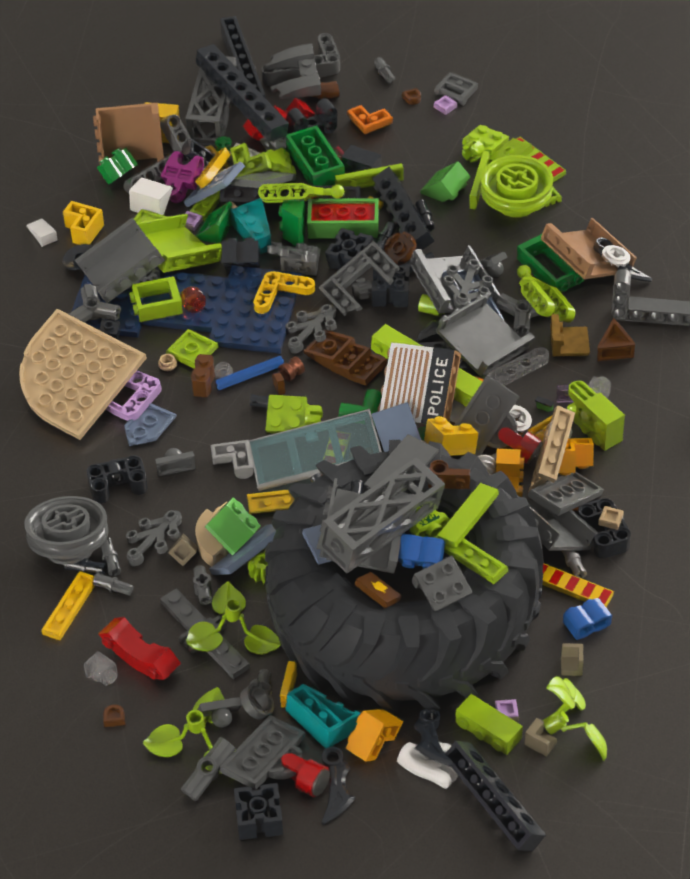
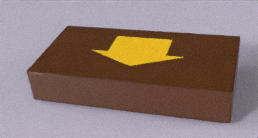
[355,572,401,608]

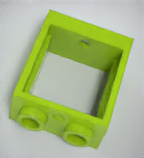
[129,276,183,322]

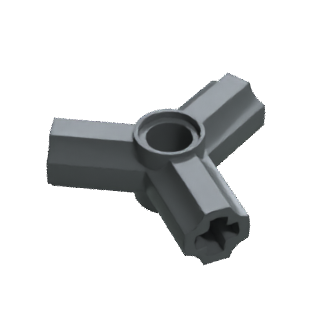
[69,284,121,322]
[496,293,545,337]

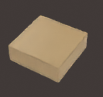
[599,506,624,530]

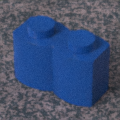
[398,534,445,569]
[563,598,612,640]

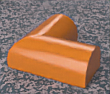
[347,105,393,135]

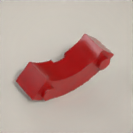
[98,617,181,680]

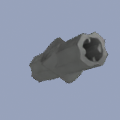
[181,737,235,801]

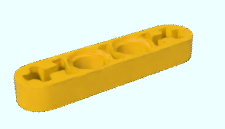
[195,147,231,189]

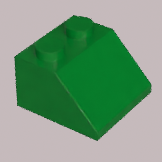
[279,199,305,246]

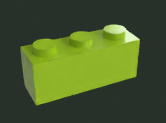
[456,694,523,755]

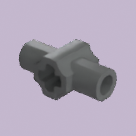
[193,565,212,605]

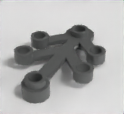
[267,242,317,262]
[443,259,493,308]
[285,304,337,353]
[126,510,182,566]

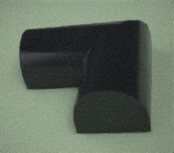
[181,139,215,170]

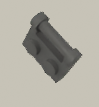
[434,72,478,105]

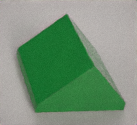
[196,201,233,244]

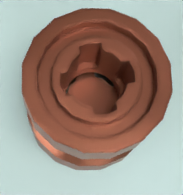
[279,356,305,382]

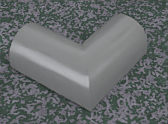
[210,440,254,479]

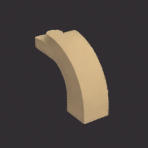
[195,502,228,567]

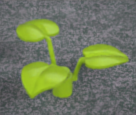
[186,581,281,654]
[543,676,607,761]
[143,687,236,774]

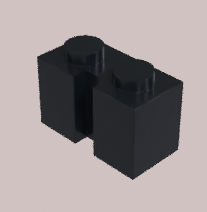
[341,145,382,173]

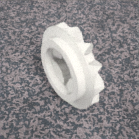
[602,245,630,267]
[509,405,532,433]

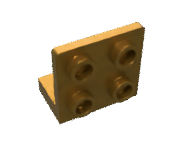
[550,314,590,356]

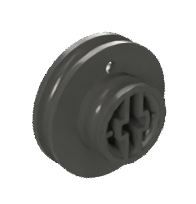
[24,496,108,565]

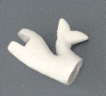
[397,742,458,789]

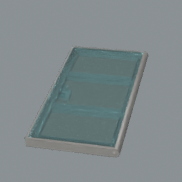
[249,409,382,491]

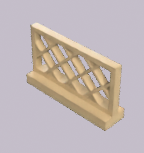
[528,405,575,492]

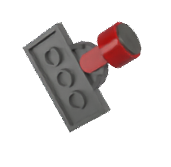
[454,375,542,464]
[220,715,330,797]

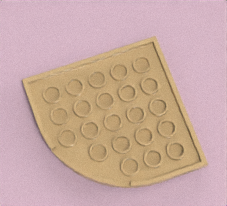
[19,309,147,440]

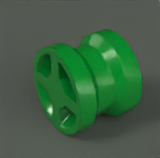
[215,136,232,153]

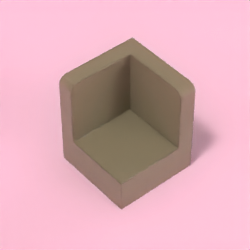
[168,534,198,566]
[561,643,583,676]
[525,718,557,757]

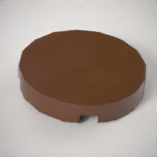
[384,232,416,266]

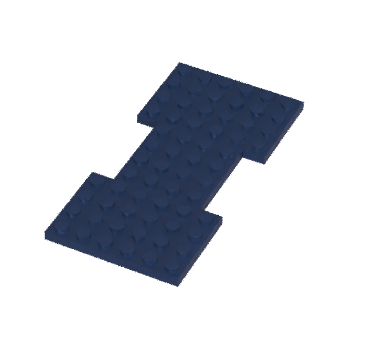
[71,266,302,354]

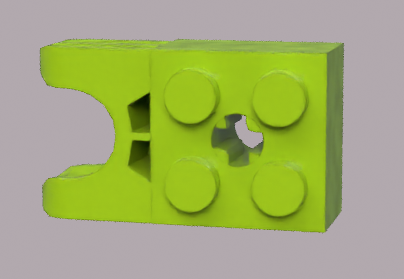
[567,381,625,451]

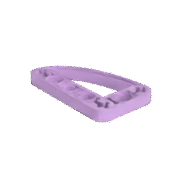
[106,371,161,421]

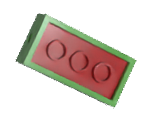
[307,198,379,239]

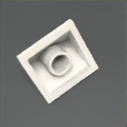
[129,177,173,215]

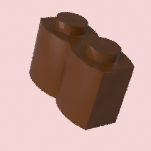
[191,354,215,397]

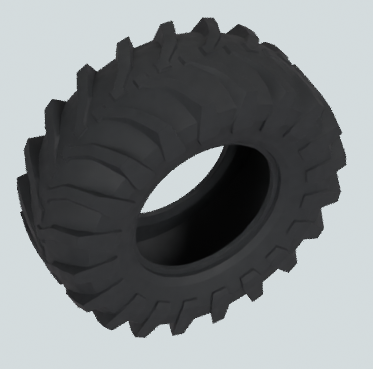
[265,440,543,713]

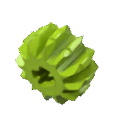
[247,551,268,584]

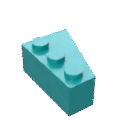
[231,198,271,254]
[285,684,361,748]

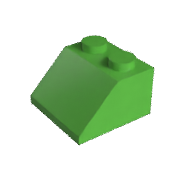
[420,161,470,202]
[205,497,261,555]

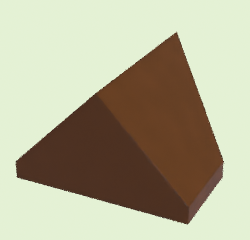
[597,318,635,361]

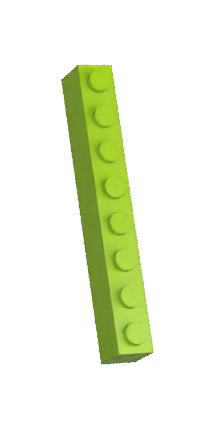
[371,324,482,407]

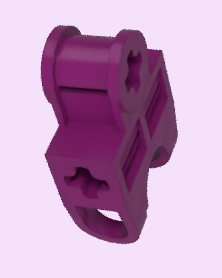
[160,151,204,203]

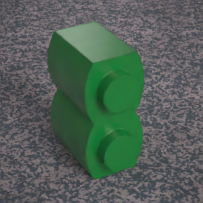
[97,147,138,184]

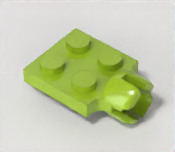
[462,125,509,162]
[265,395,323,433]

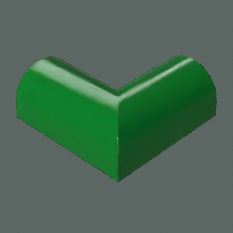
[339,389,382,426]

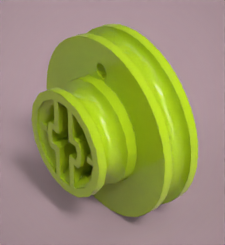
[481,155,553,217]

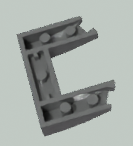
[266,43,321,100]
[318,241,400,316]

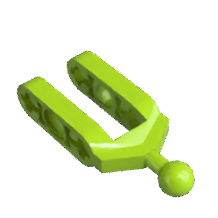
[258,183,344,203]
[517,265,575,323]

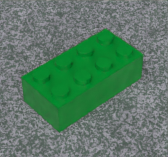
[286,126,345,186]

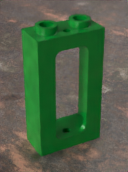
[517,234,584,292]

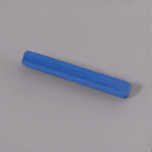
[215,356,284,390]

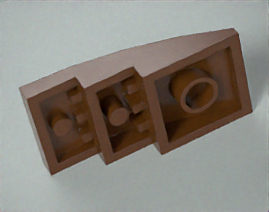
[304,329,388,386]

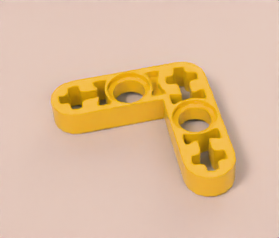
[254,271,315,314]

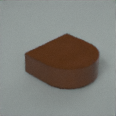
[402,88,421,105]
[272,372,286,395]
[103,704,125,727]

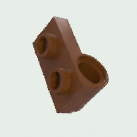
[428,460,470,489]

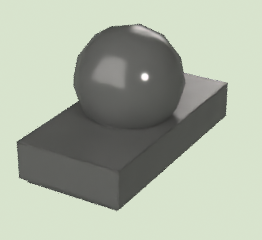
[480,252,508,277]
[155,448,196,477]
[197,697,242,728]

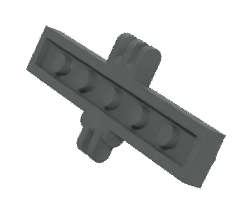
[160,588,250,679]

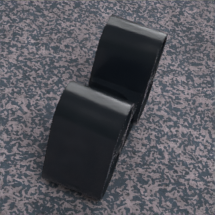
[286,98,338,135]
[87,455,148,504]
[578,498,631,558]

